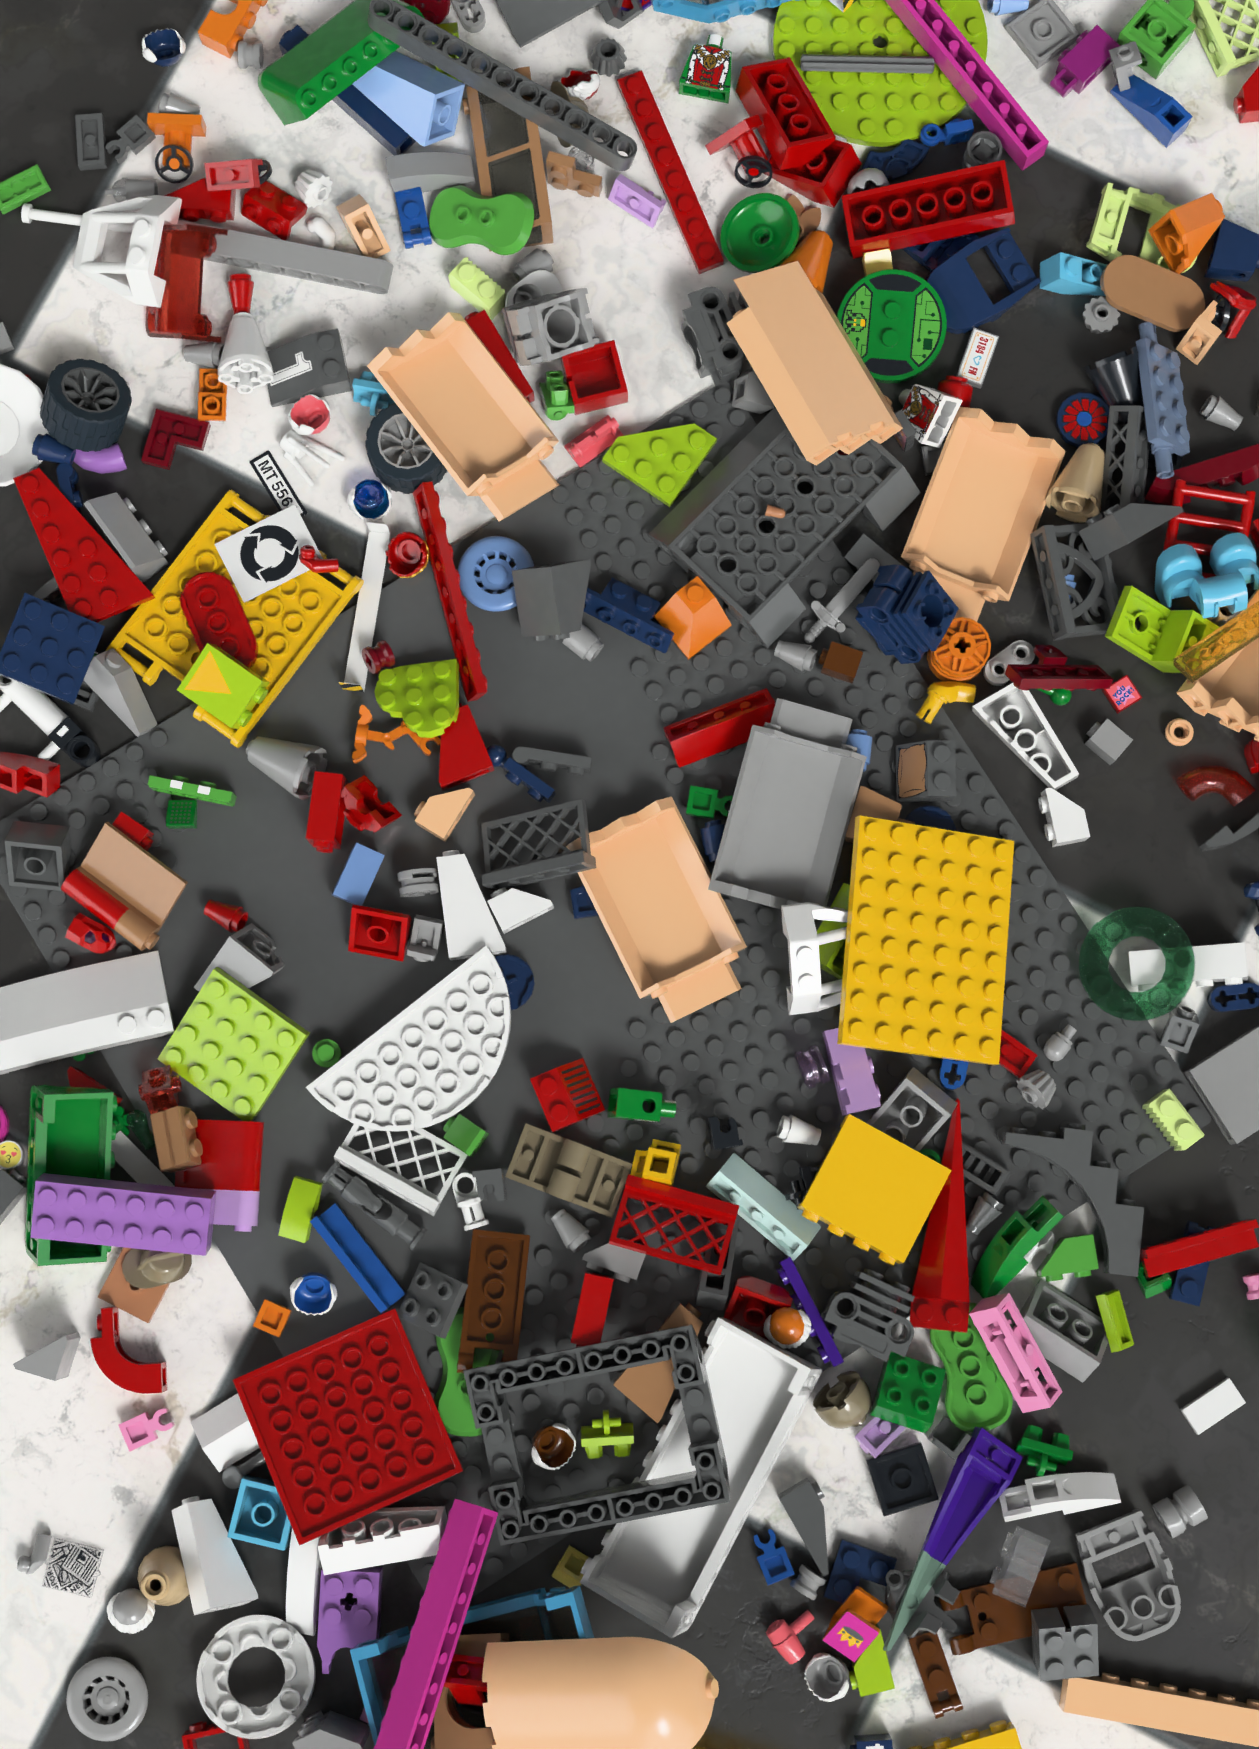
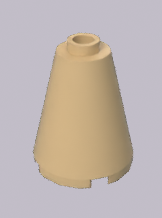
[1045,443,1105,523]

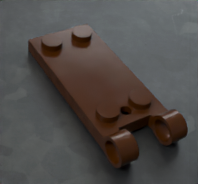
[457,1229,530,1373]
[939,1561,1087,1655]

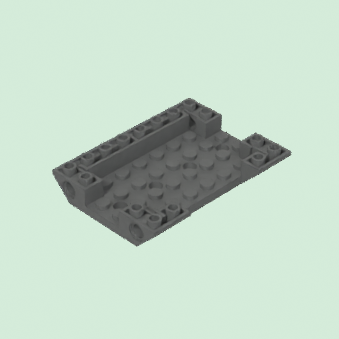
[648,407,921,649]

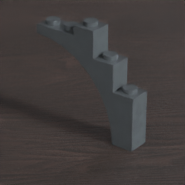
[1001,1123,1144,1277]

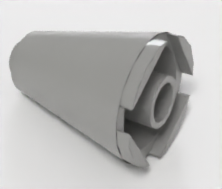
[246,736,327,800]

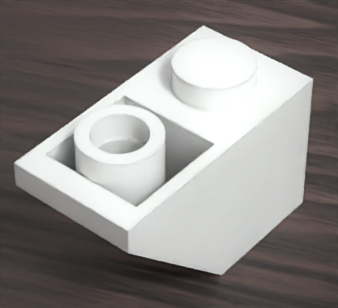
[1038,788,1090,847]

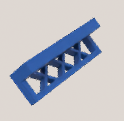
[310,1203,406,1313]

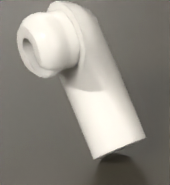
[307,217,336,250]

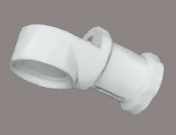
[452,1172,489,1231]

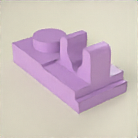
[608,174,666,228]
[855,1417,907,1458]

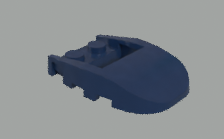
[924,227,1041,334]

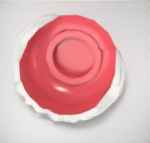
[288,394,330,435]

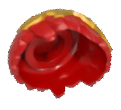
[385,532,429,578]

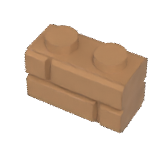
[150,1106,203,1173]

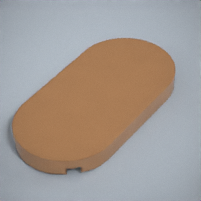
[1100,255,1205,332]

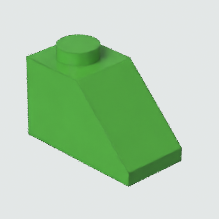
[443,1114,489,1157]

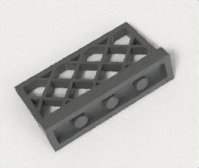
[481,799,596,891]

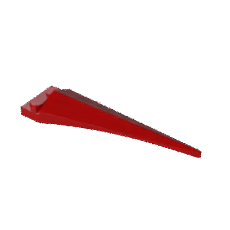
[910,1098,970,1333]

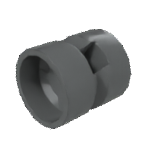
[962,131,1002,169]

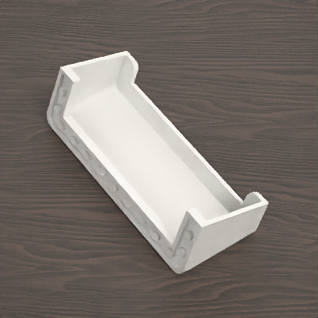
[580,1317,822,1638]

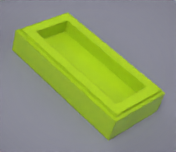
[1096,1289,1134,1353]

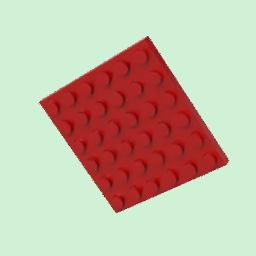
[233,1308,463,1546]

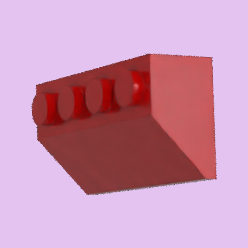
[735,57,836,170]

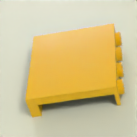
[797,1114,951,1266]

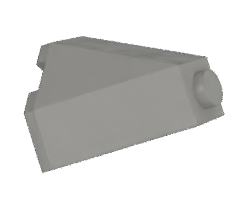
[194,923,285,991]

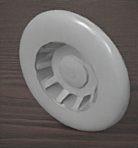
[66,1657,148,1741]

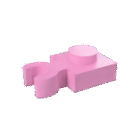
[118,1408,175,1451]

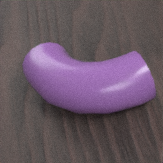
[73,443,127,474]

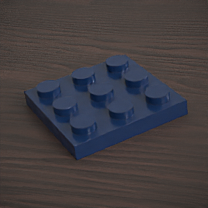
[0,593,105,705]

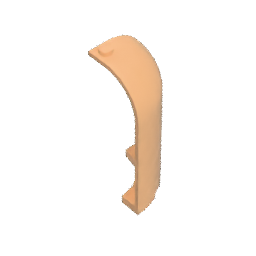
[482,1637,719,1749]

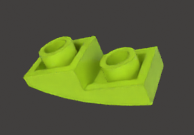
[278,1176,323,1243]

